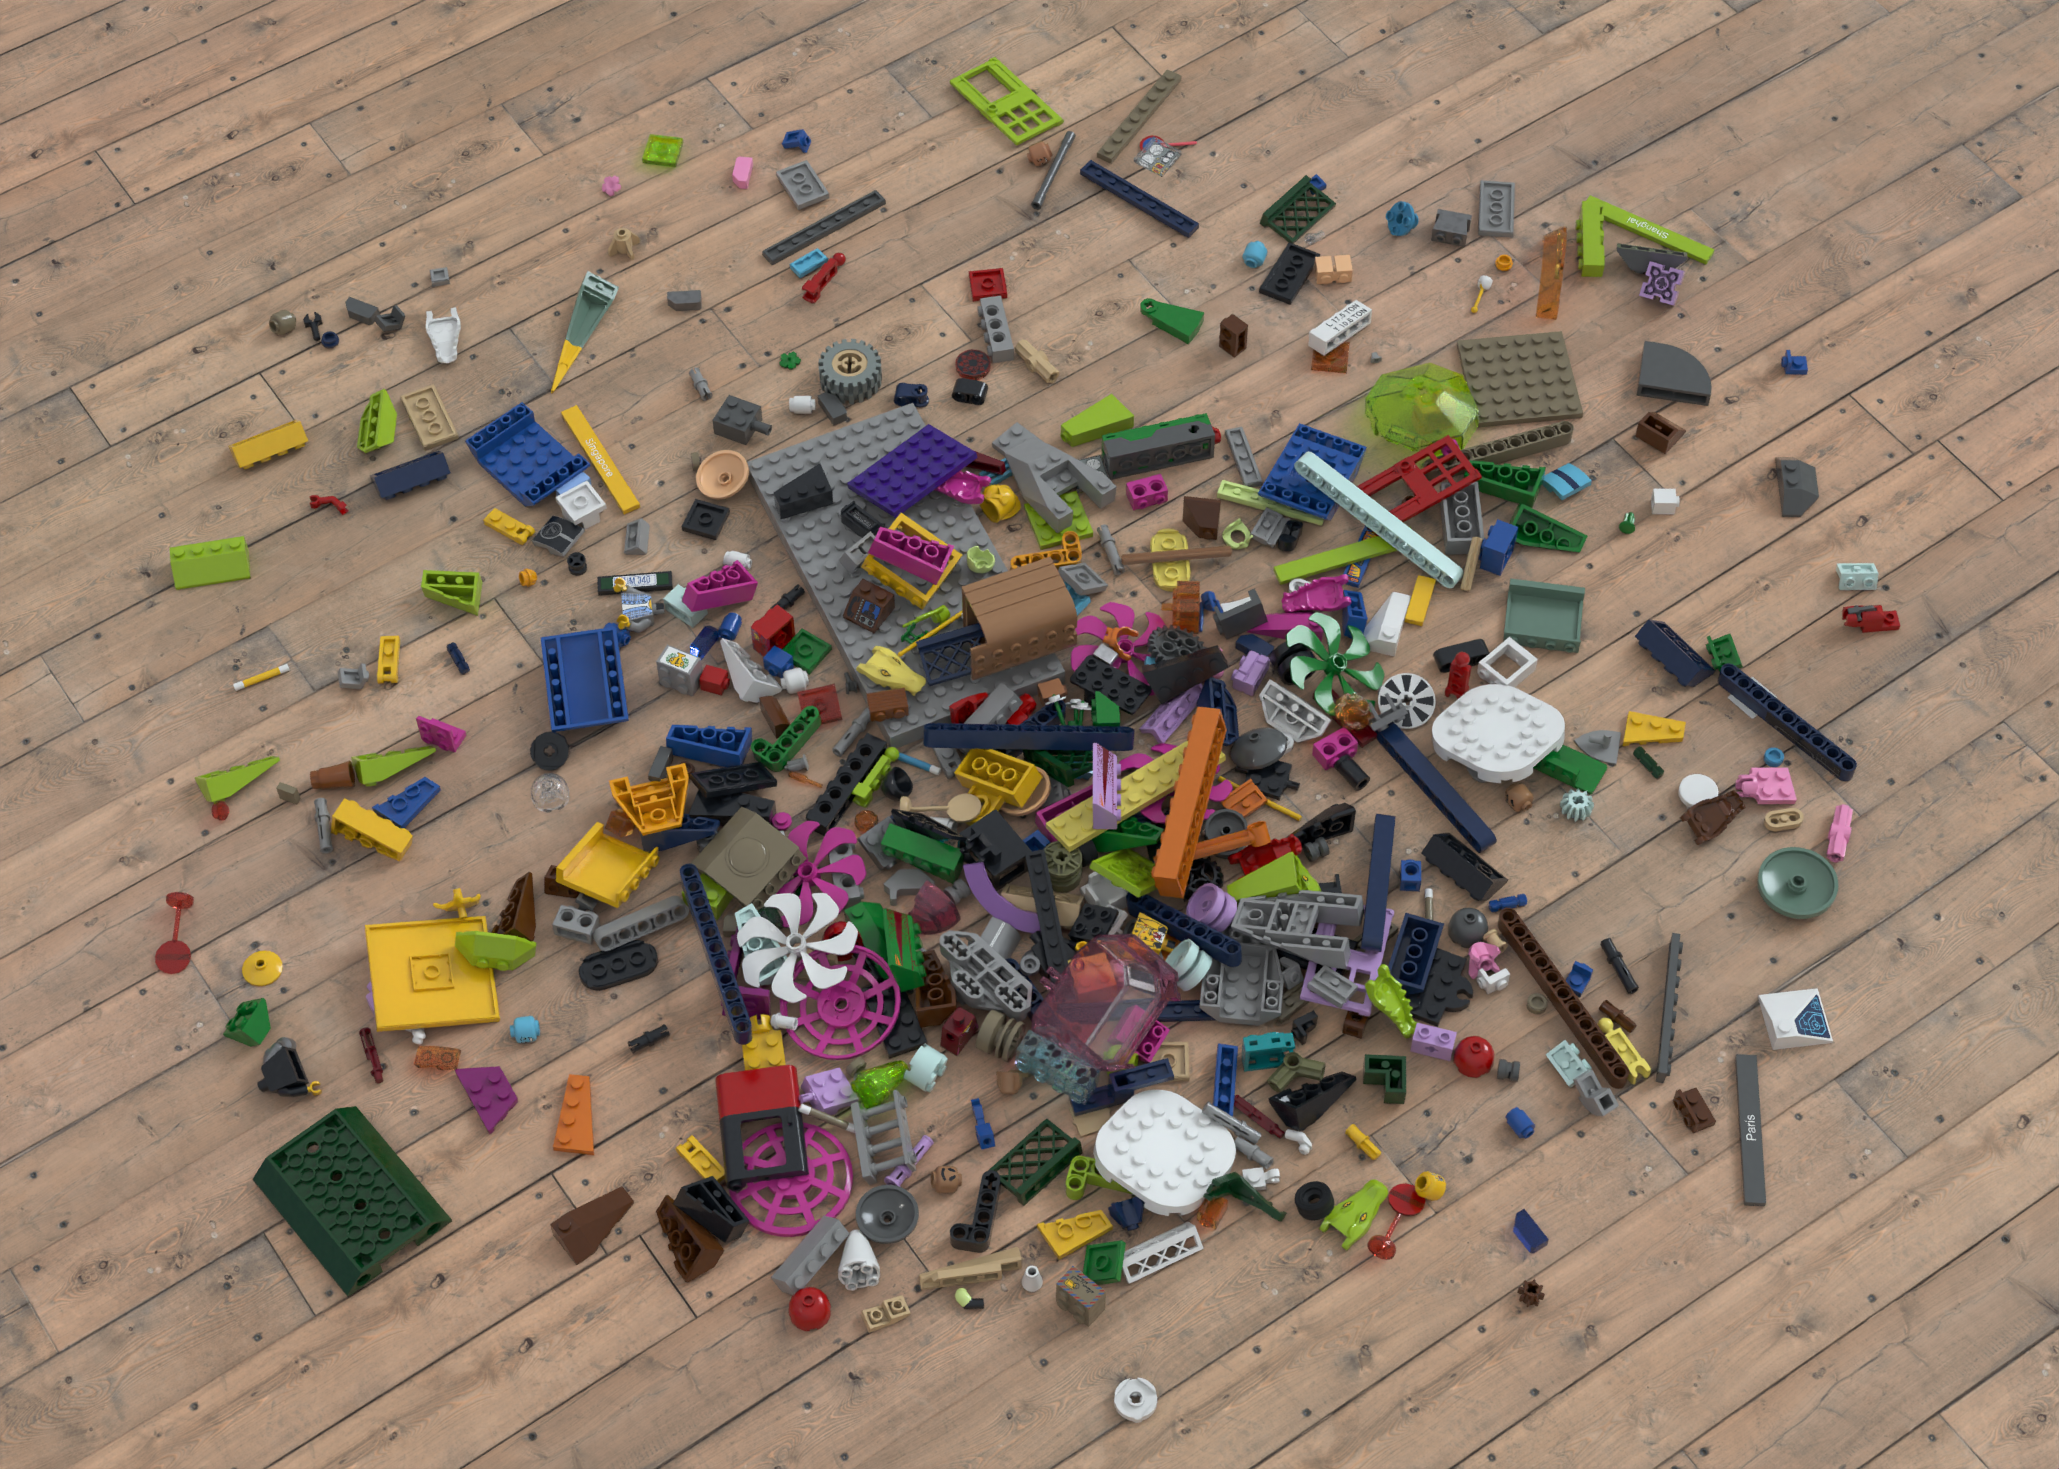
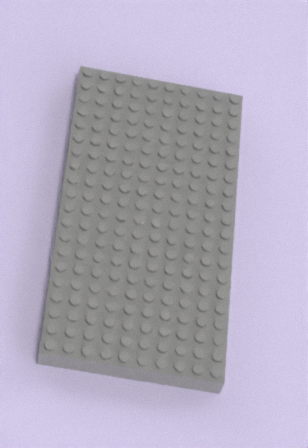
[747,403,1065,749]

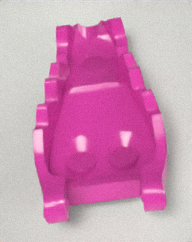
[934,470,991,504]
[1282,574,1351,613]

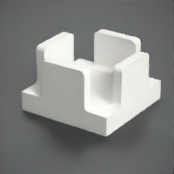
[556,481,607,530]
[1080,872,1128,910]

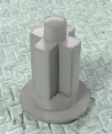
[784,754,809,773]

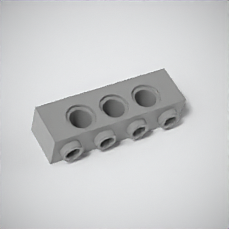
[977,296,1014,363]
[825,834,864,910]

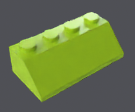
[169,536,251,590]

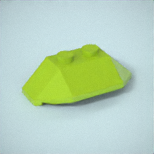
[357,389,397,453]
[455,931,537,971]

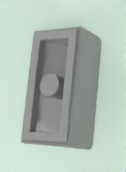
[624,518,650,555]

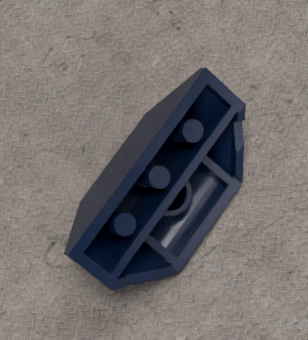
[1197,677,1239,746]

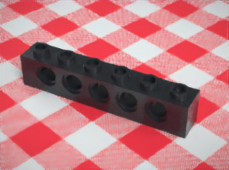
[806,733,887,836]

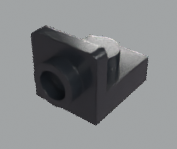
[1291,1010,1318,1045]

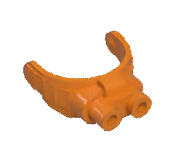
[1103,627,1139,661]

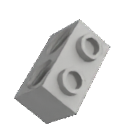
[839,531,875,575]
[552,905,600,945]

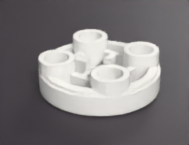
[1678,774,1718,809]

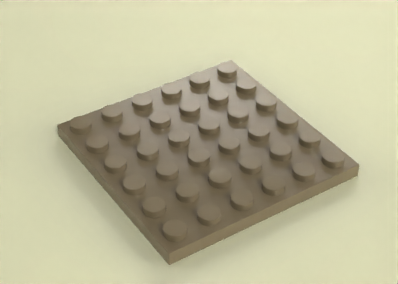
[1457,331,1583,428]

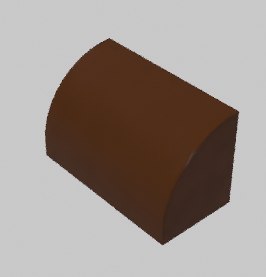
[759,696,791,739]

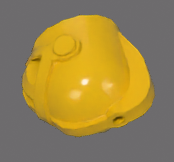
[980,484,1021,523]

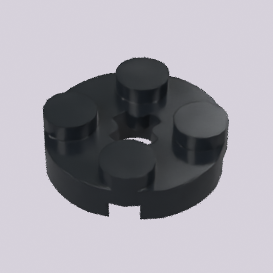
[530,731,570,771]

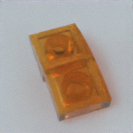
[414,1046,461,1070]

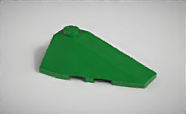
[1092,817,1165,852]

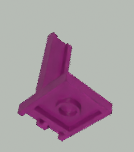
[721,927,771,1020]

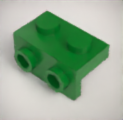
[1705,634,1743,671]

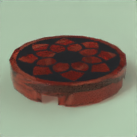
[955,349,991,380]

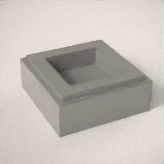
[430,267,450,287]

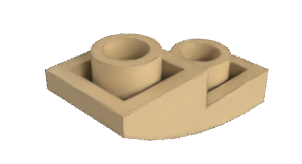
[861,1295,911,1333]

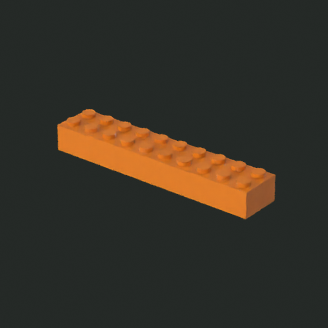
[1151,707,1227,899]

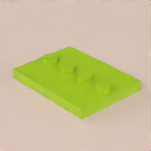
[1089,848,1157,898]

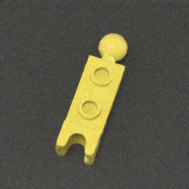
[1597,1018,1651,1085]

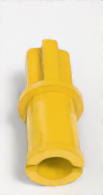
[1345,1124,1381,1160]

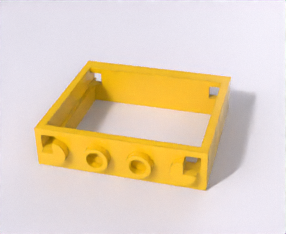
[861,513,962,610]

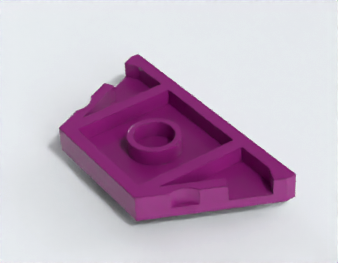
[455,1066,518,1135]

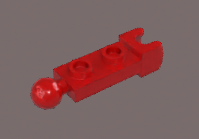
[802,252,846,303]
[1445,652,1472,700]

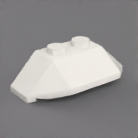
[1259,679,1332,743]

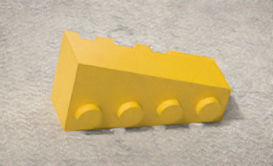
[331,798,413,862]

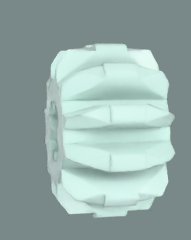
[1560,788,1594,822]

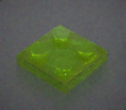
[642,134,684,167]

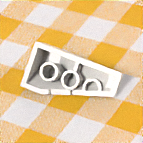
[1363,592,1411,657]
[720,638,782,703]

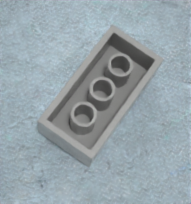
[1440,482,1484,555]

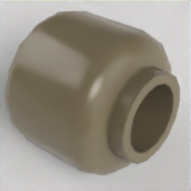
[269,310,296,335]

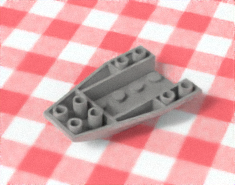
[1200,920,1284,1026]

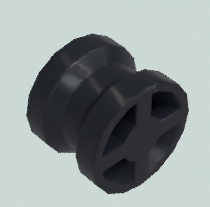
[567,552,587,576]

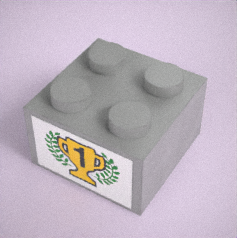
[656,645,703,696]

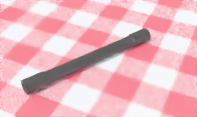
[1031,131,1076,210]

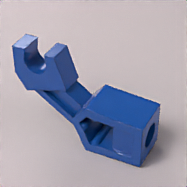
[971,1098,995,1150]

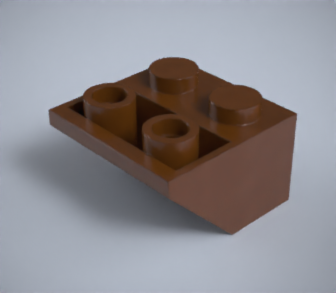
[1635,412,1686,454]

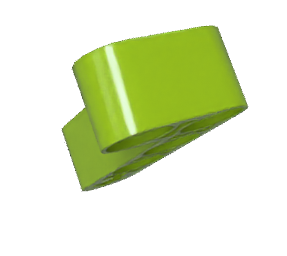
[1066,1156,1134,1200]

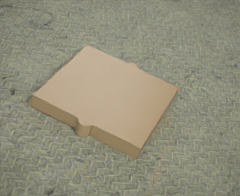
[1069,1107,1111,1138]

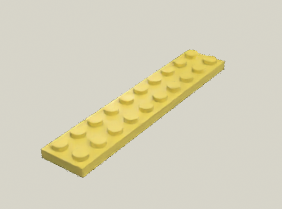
[1046,741,1226,852]

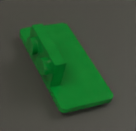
[1533,745,1607,795]

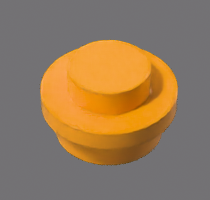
[1495,254,1513,271]

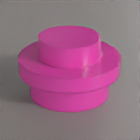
[772,812,792,831]

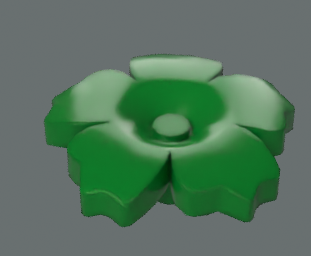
[779,351,801,370]

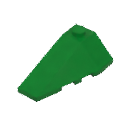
[1509,504,1588,553]
[844,902,889,981]

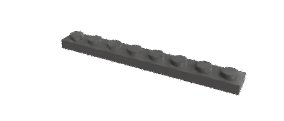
[1656,933,1683,1083]

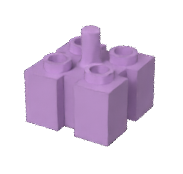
[1639,261,1685,305]

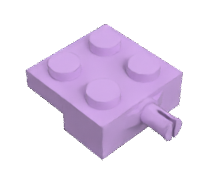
[799,1067,859,1115]

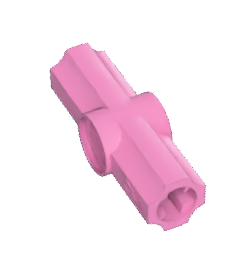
[1826,804,1853,863]

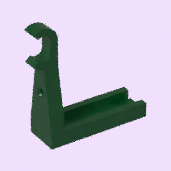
[1203,1172,1287,1221]

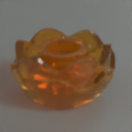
[854,810,879,833]

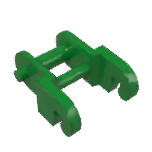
[901,622,929,645]

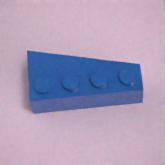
[666,725,752,767]

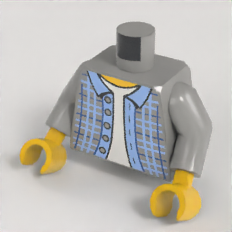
[613,577,665,633]

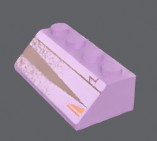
[1093,743,1121,829]

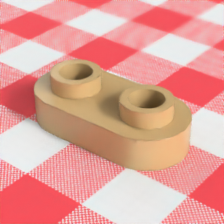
[1764,808,1804,832]

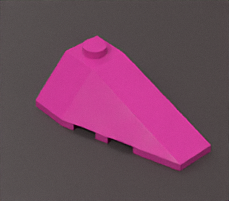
[1247,611,1328,643]

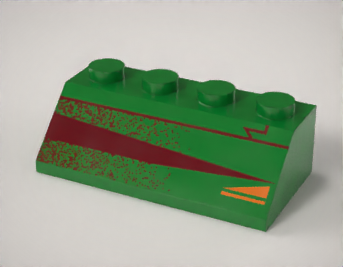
[882,908,926,992]

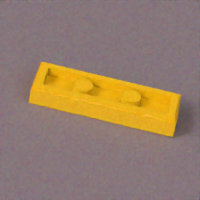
[1404,575,1436,626]

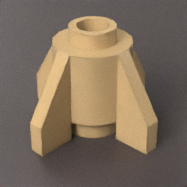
[608,228,640,260]

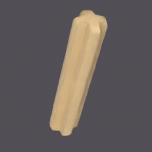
[1460,536,1482,591]

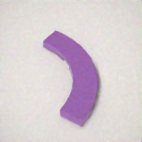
[963,862,1041,933]

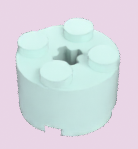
[904,1044,948,1093]

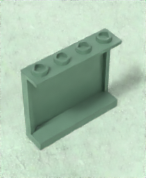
[1503,578,1585,653]

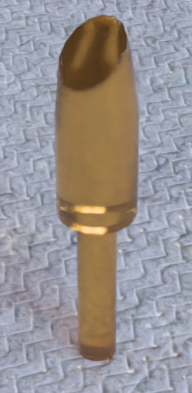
[788,771,823,788]

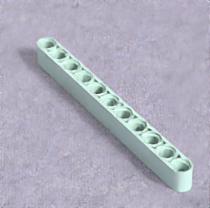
[1294,451,1464,588]

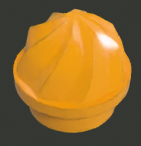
[519,568,538,587]

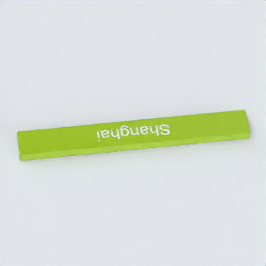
[1586,195,1715,265]

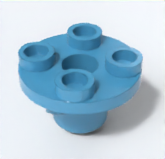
[1386,201,1419,236]

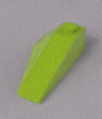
[351,746,436,786]
[195,756,280,804]

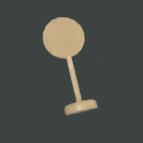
[900,793,982,823]

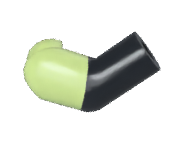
[955,1288,984,1310]

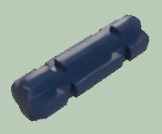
[447,642,470,674]

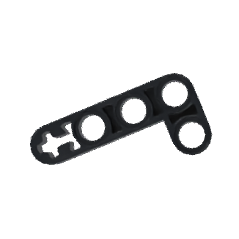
[950,1170,1001,1253]

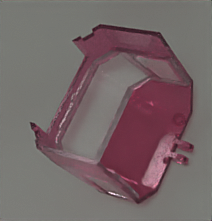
[1031,934,1181,1072]

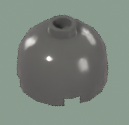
[1448,908,1488,948]

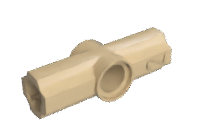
[1015,339,1059,384]

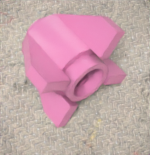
[1468,942,1501,979]

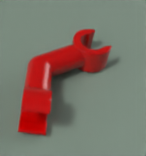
[310,495,349,515]

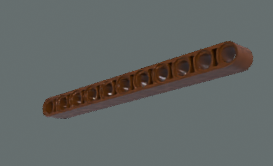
[1498,908,1629,1089]

